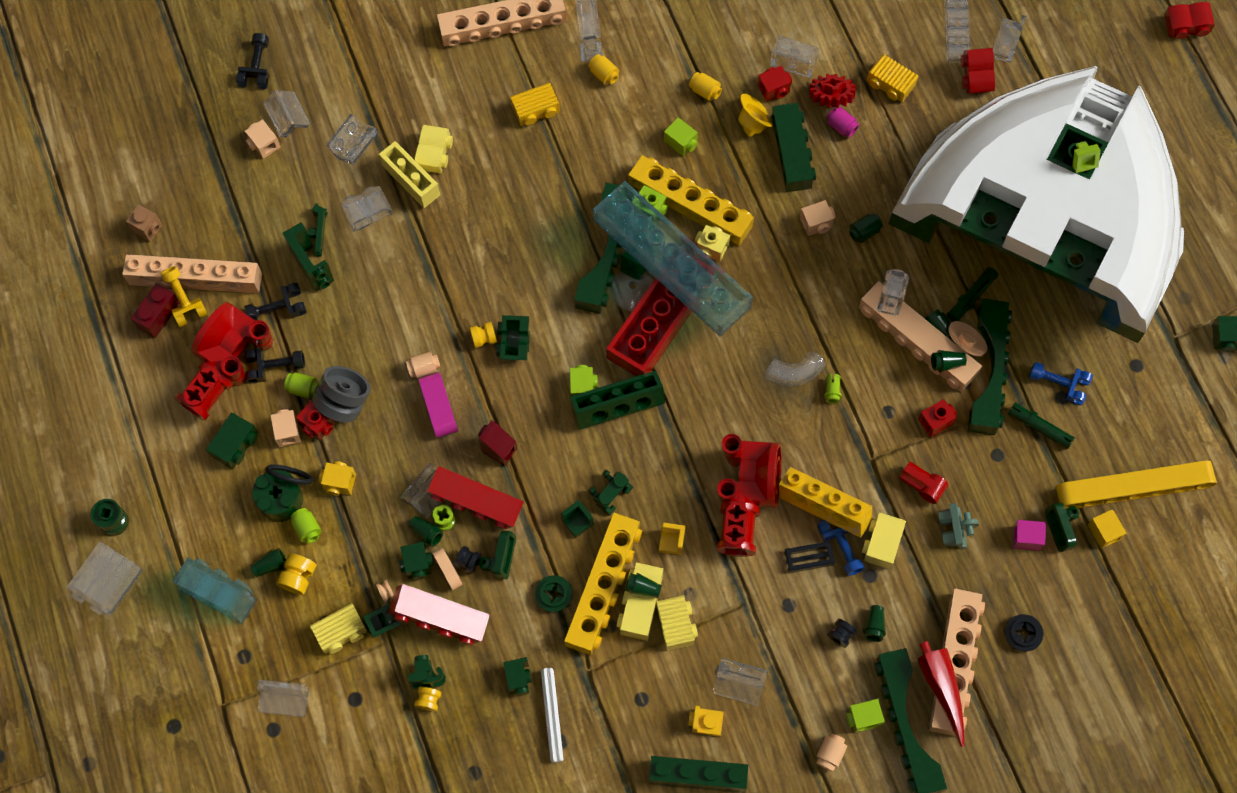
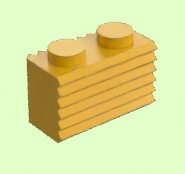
[867,54,918,103]
[510,82,560,126]

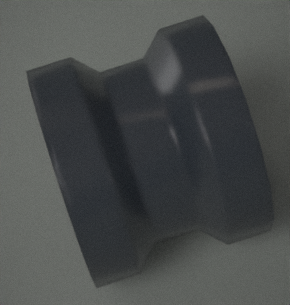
[454,546,481,575]
[827,619,857,648]

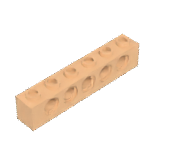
[437,0,566,47]
[123,254,262,294]
[928,588,985,737]

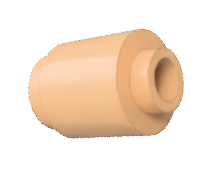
[406,351,441,379]
[816,734,848,772]

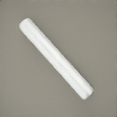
[541,668,563,763]

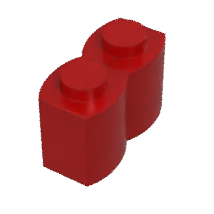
[1164,2,1215,39]
[960,48,995,93]

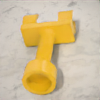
[160,266,208,328]

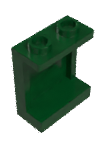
[282,222,334,292]

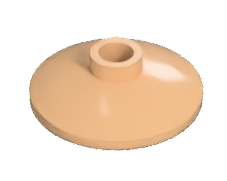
[948,321,987,356]

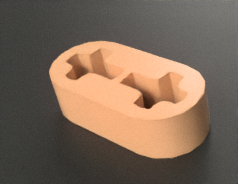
[432,547,463,591]

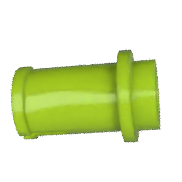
[824,374,842,404]

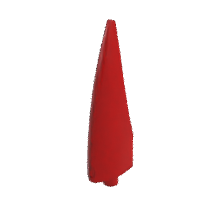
[918,641,965,747]

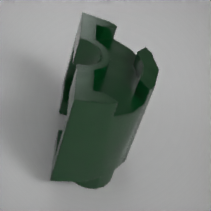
[496,315,530,360]

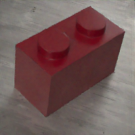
[131,283,180,338]

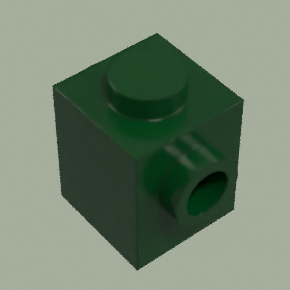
[399,542,434,580]

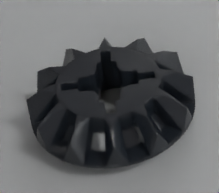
[1005,614,1044,652]

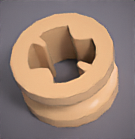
[376,579,394,603]

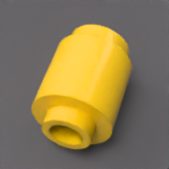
[588,54,619,85]
[689,72,722,101]

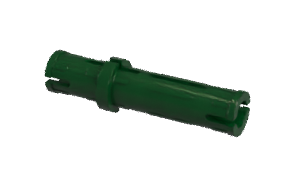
[947,267,999,322]
[1008,402,1075,449]

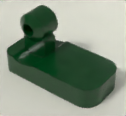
[1045,503,1080,552]
[478,530,516,579]

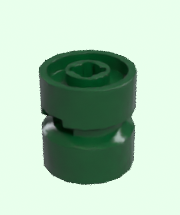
[90,499,129,536]

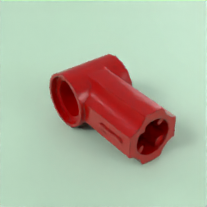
[899,461,949,504]

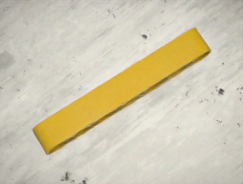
[1056,461,1217,509]

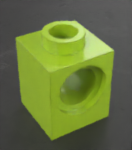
[846,699,885,733]

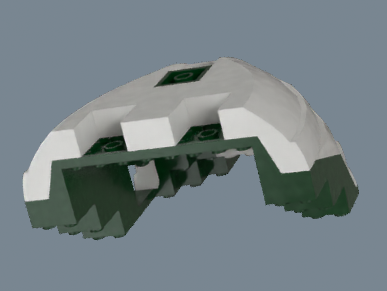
[889,66,1184,343]

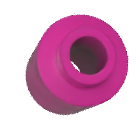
[827,107,860,138]

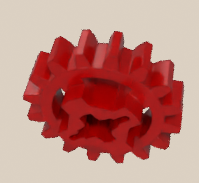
[809,74,856,108]

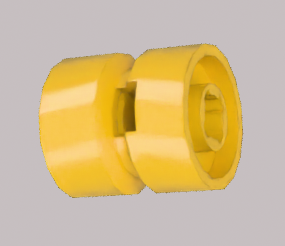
[276,553,317,595]

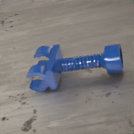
[1029,361,1093,405]
[817,520,865,576]

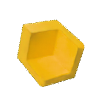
[1088,510,1127,549]
[659,523,685,555]

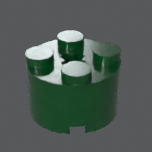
[252,470,303,522]

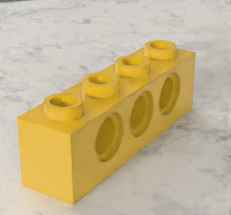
[779,467,872,538]

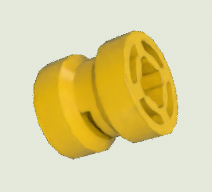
[470,322,497,348]

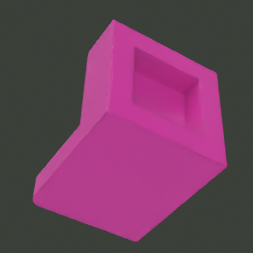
[1013,520,1046,551]

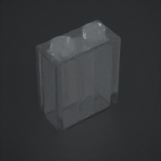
[575,0,602,62]
[66,541,143,617]

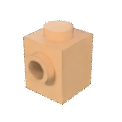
[245,119,281,159]
[800,200,836,236]
[271,409,301,447]

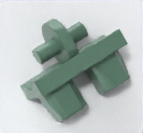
[939,503,979,549]

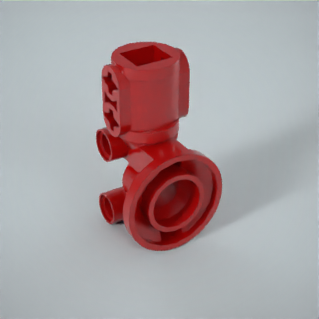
[174,302,273,421]
[716,434,782,557]

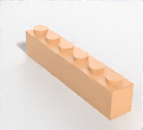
[859,281,982,392]

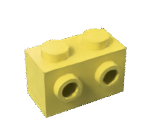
[862,512,906,570]

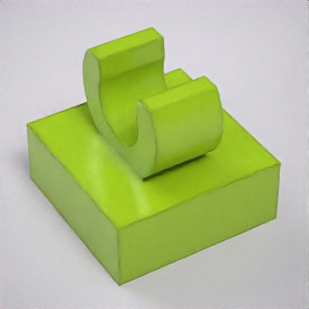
[1073,141,1101,173]

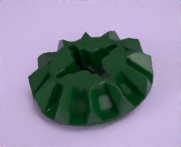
[535,575,572,613]

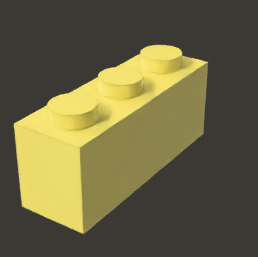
[379,141,440,208]
[617,562,664,641]

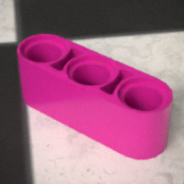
[418,372,458,438]

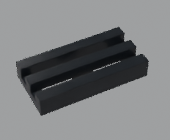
[784,541,835,573]

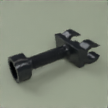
[236,33,270,89]
[244,283,307,321]
[244,348,305,383]

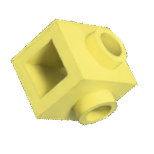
[694,225,730,262]

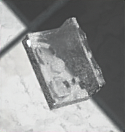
[327,114,379,165]

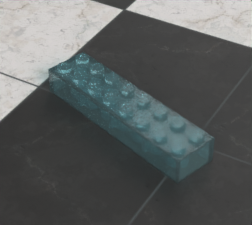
[593,181,753,337]

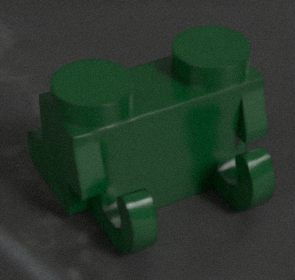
[588,470,633,516]
[408,655,446,689]

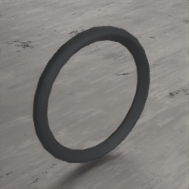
[265,464,313,485]

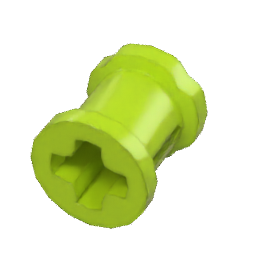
[432,505,455,531]

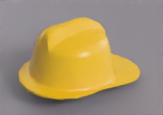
[738,94,773,137]

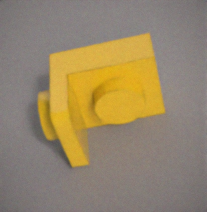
[688,706,724,737]

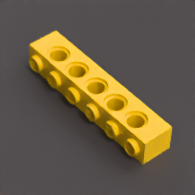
[628,155,754,247]
[564,513,643,656]

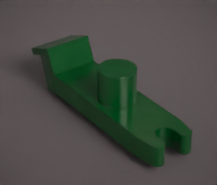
[308,203,328,256]

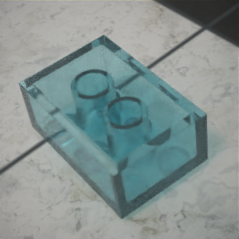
[172,557,257,624]

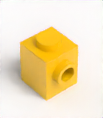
[319,461,356,496]

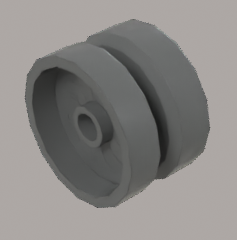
[312,366,371,422]

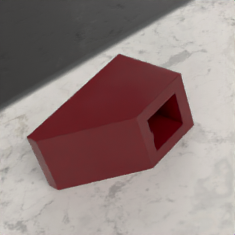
[478,420,517,466]

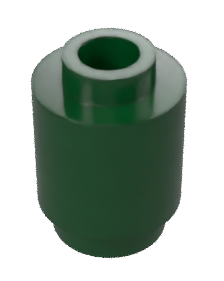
[849,213,883,243]

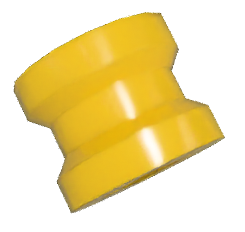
[414,687,442,712]

